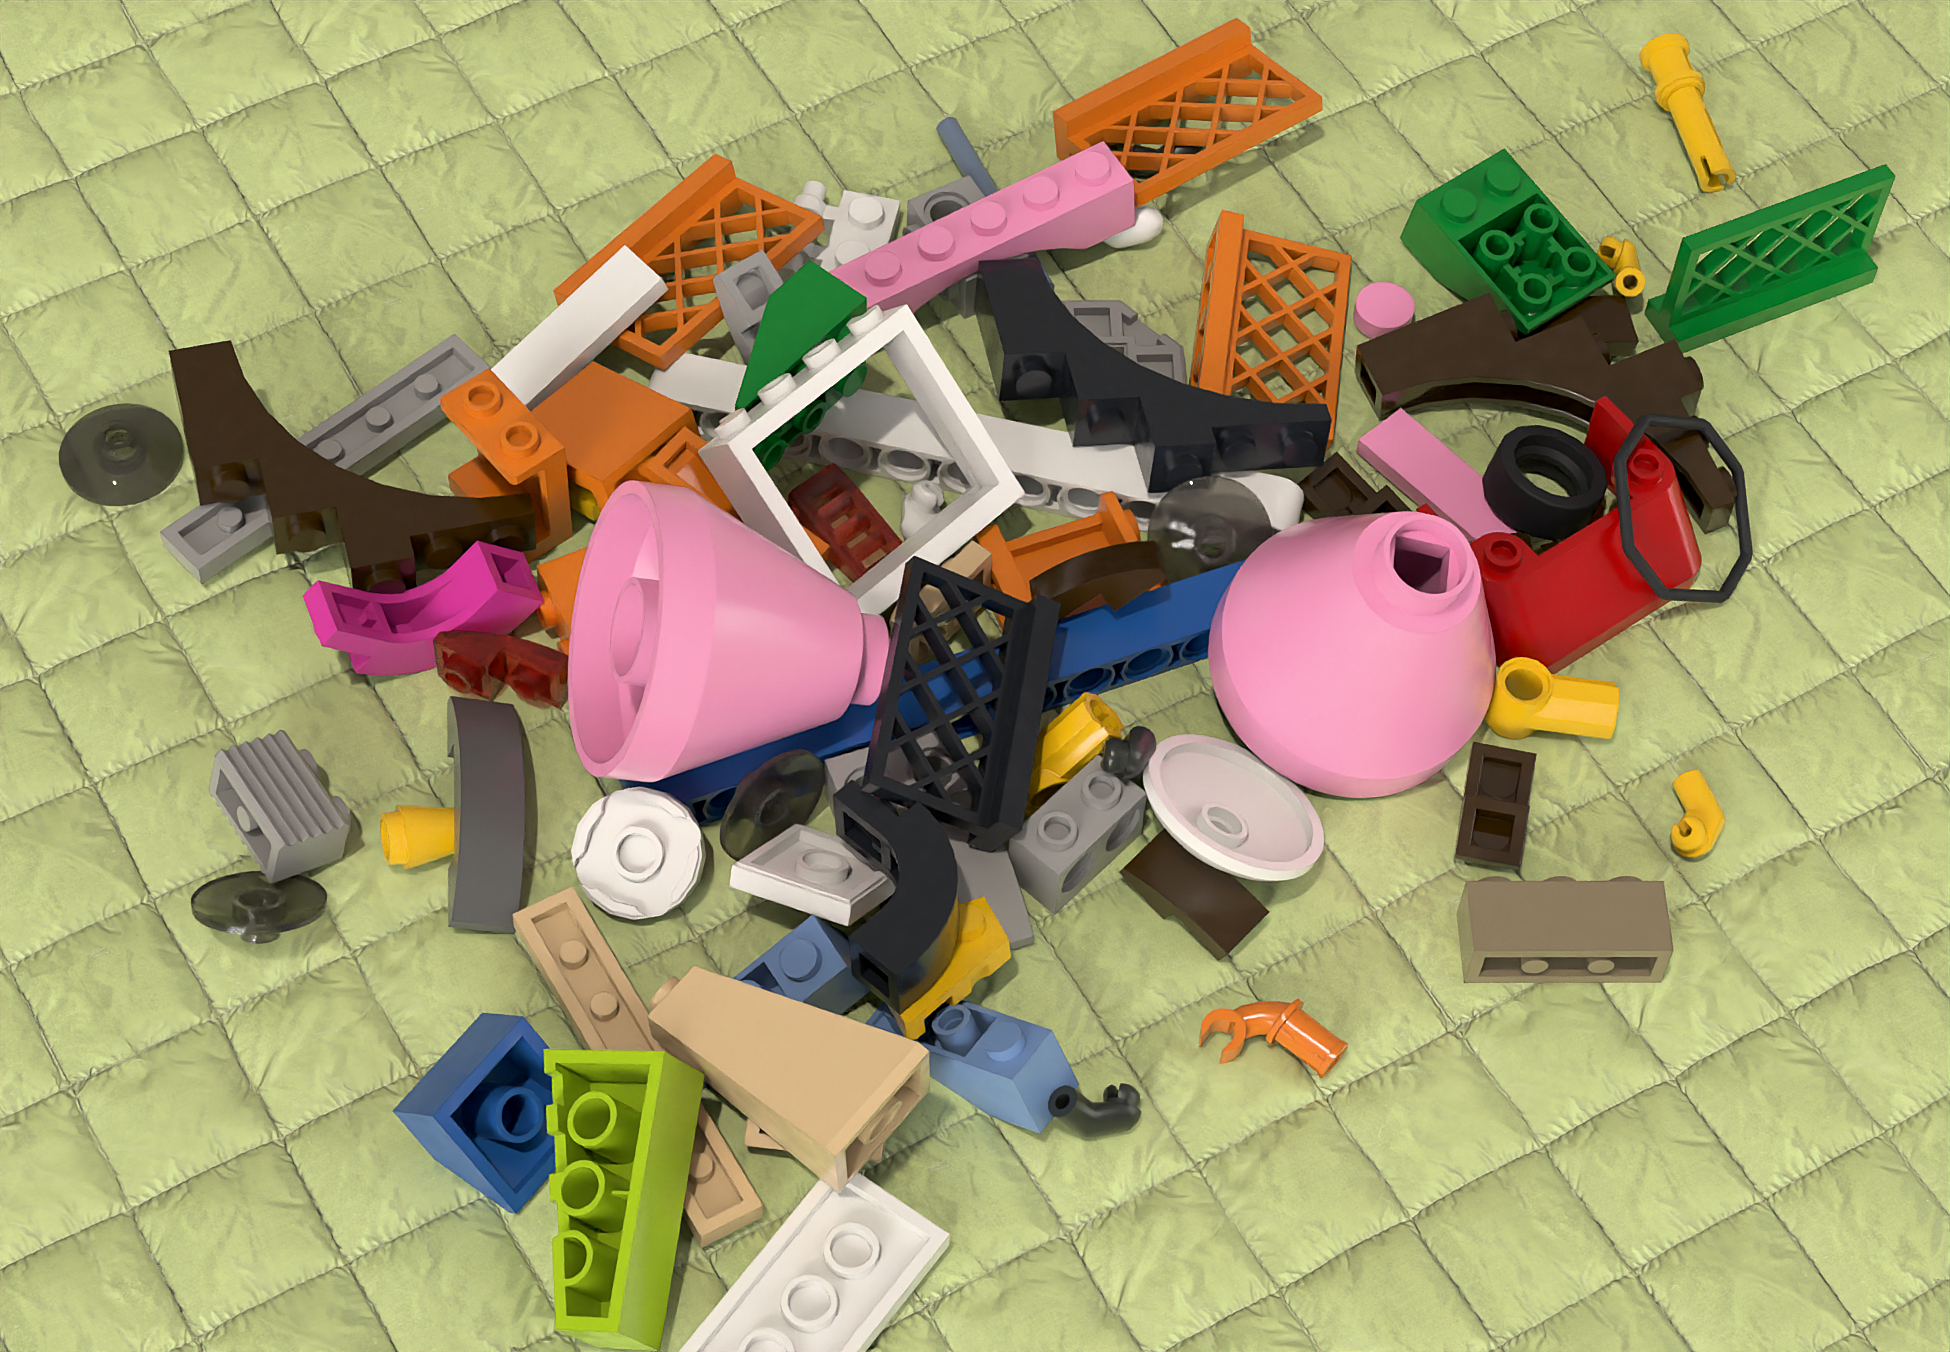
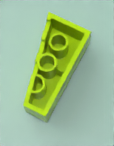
[543,1049,705,1351]

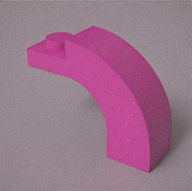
[303,541,544,676]

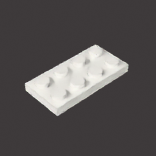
[679,1172,950,1352]

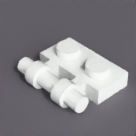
[777,180,901,282]

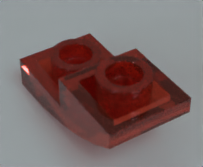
[433,631,569,710]

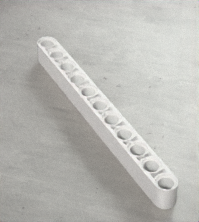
[648,353,1304,555]

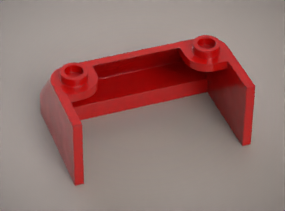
[1416,395,1702,674]

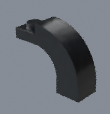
[833,780,960,1015]

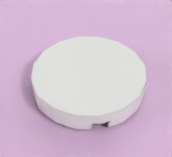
[571,787,706,920]

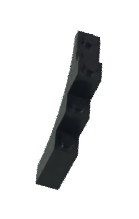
[974,258,1332,493]

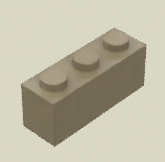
[1457,876,1674,983]

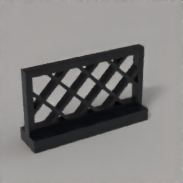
[861,555,1061,853]

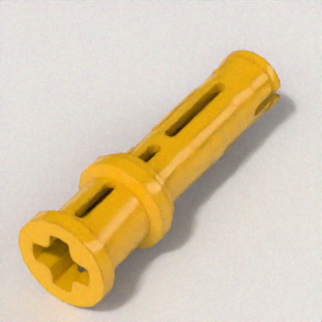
[1639,33,1736,193]

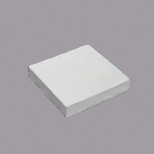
[729,824,896,926]

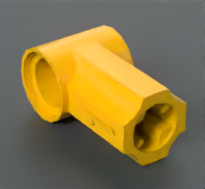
[1485,657,1619,739]
[1025,692,1124,817]

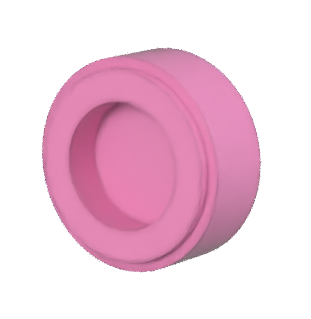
[1353,282,1415,339]

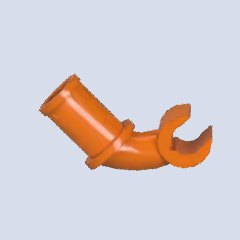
[1199,998,1349,1078]

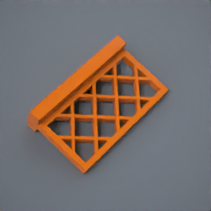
[1053,18,1323,208]
[553,154,825,371]
[1188,209,1352,451]

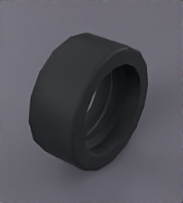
[1482,425,1608,541]

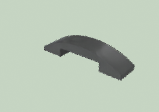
[447,696,525,934]

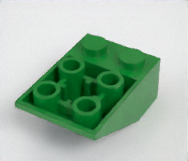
[1400,148,1616,335]
[735,260,867,472]

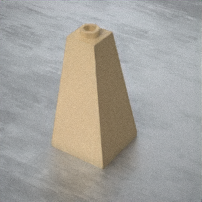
[647,966,930,1193]

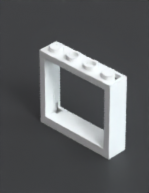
[697,304,1025,615]

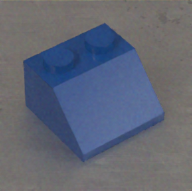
[393,1013,556,1214]

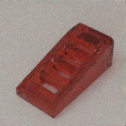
[788,463,903,583]

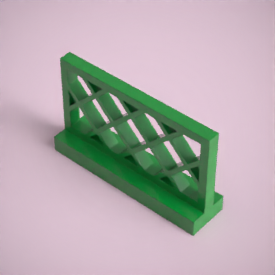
[1644,164,1896,353]

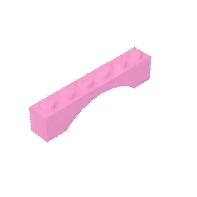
[829,141,1135,313]

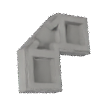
[1062,300,1186,384]

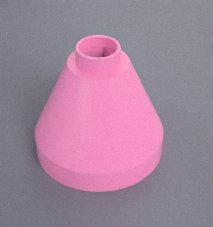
[568,480,889,782]
[1208,511,1496,798]

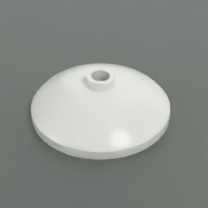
[1143,734,1324,882]

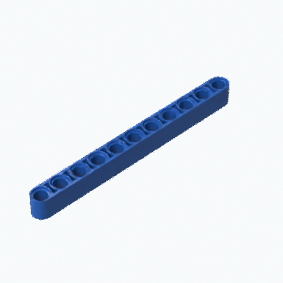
[619,560,1246,826]

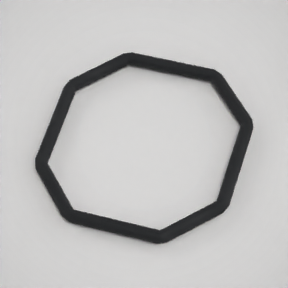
[1613,413,1753,603]

